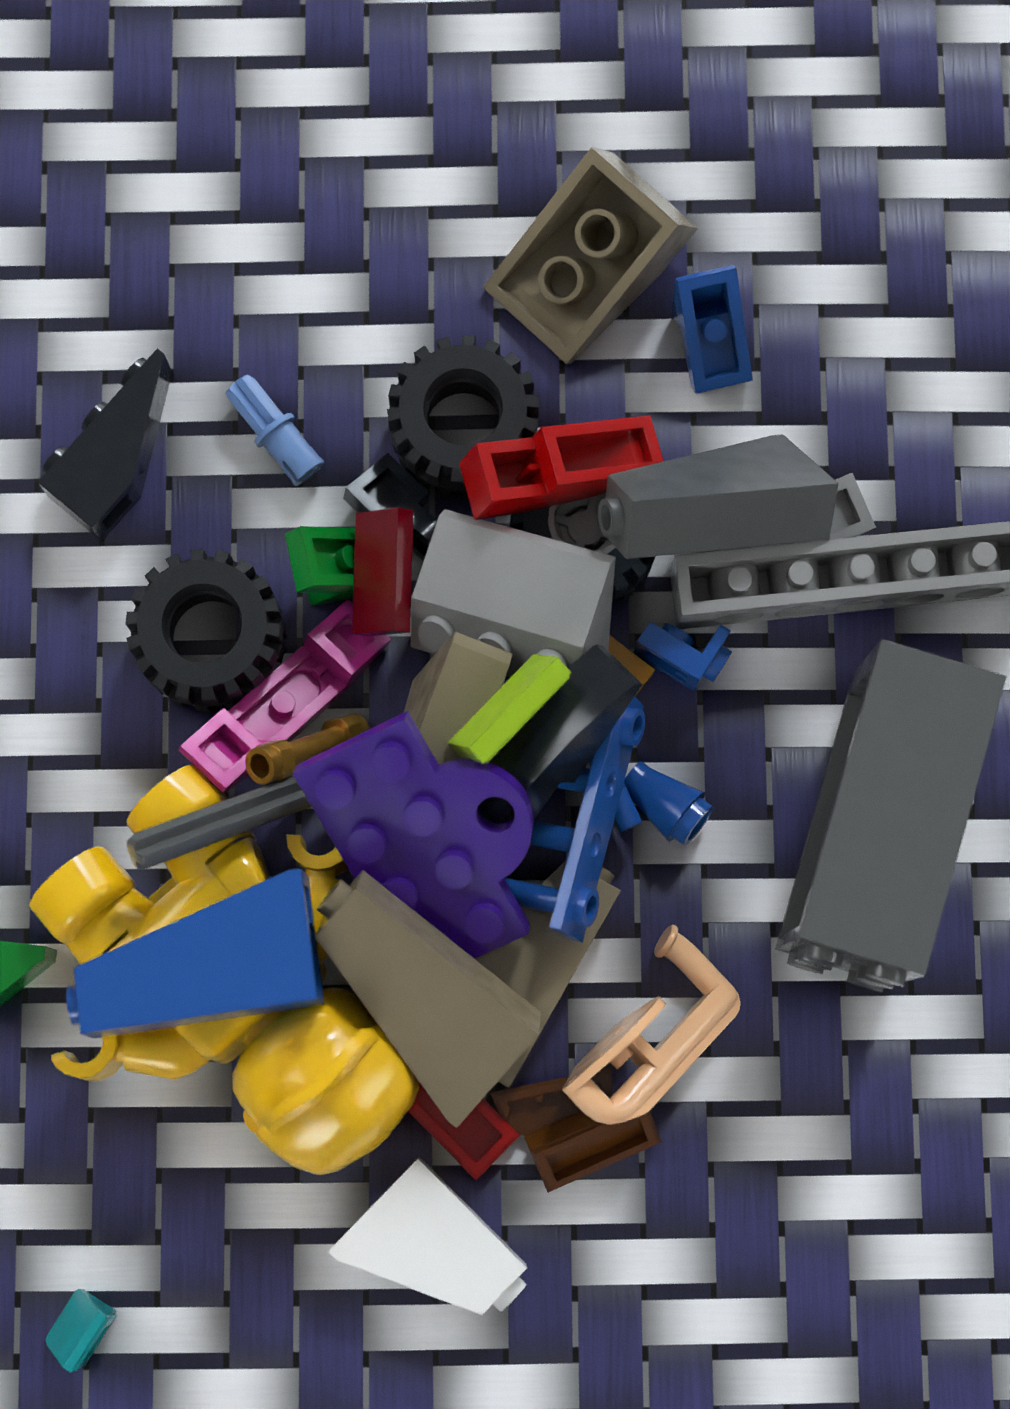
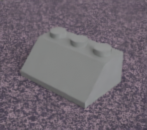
[411,509,616,677]

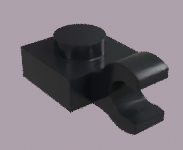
[343,453,438,561]

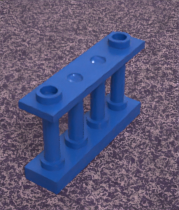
[502,676,645,943]

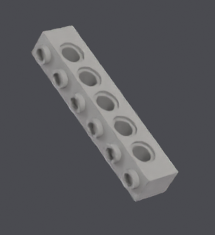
[670,521,1010,629]

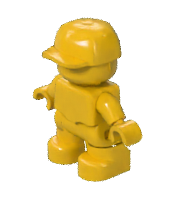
[29,764,419,1175]

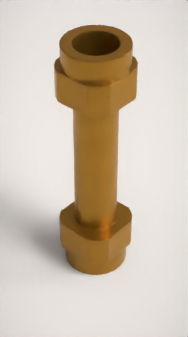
[245,714,370,785]

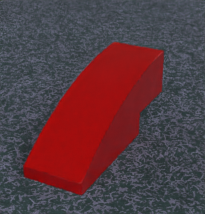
[459,415,664,520]

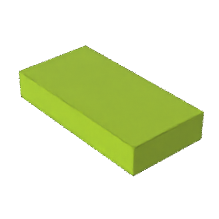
[447,654,572,764]

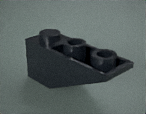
[37,348,172,542]

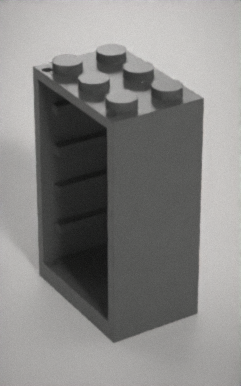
[775,639,1007,992]

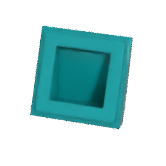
[45,1289,117,1373]

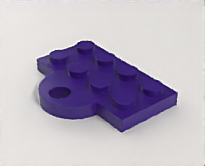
[293,711,534,959]

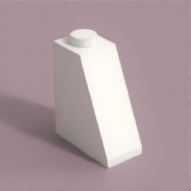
[328,1157,527,1315]

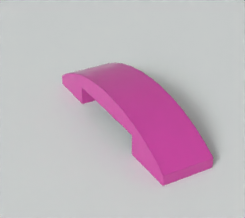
[179,599,391,793]

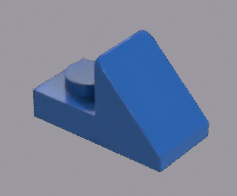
[672,265,753,394]

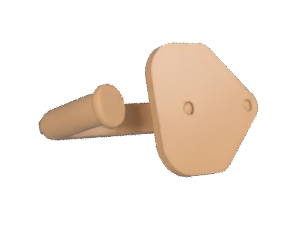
[562,924,740,1125]

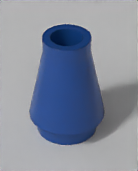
[624,761,714,846]

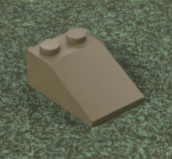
[483,147,698,364]

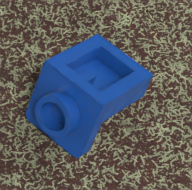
[633,621,732,691]

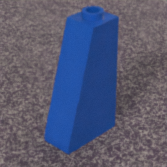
[66,869,324,1038]

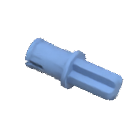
[226,375,325,486]

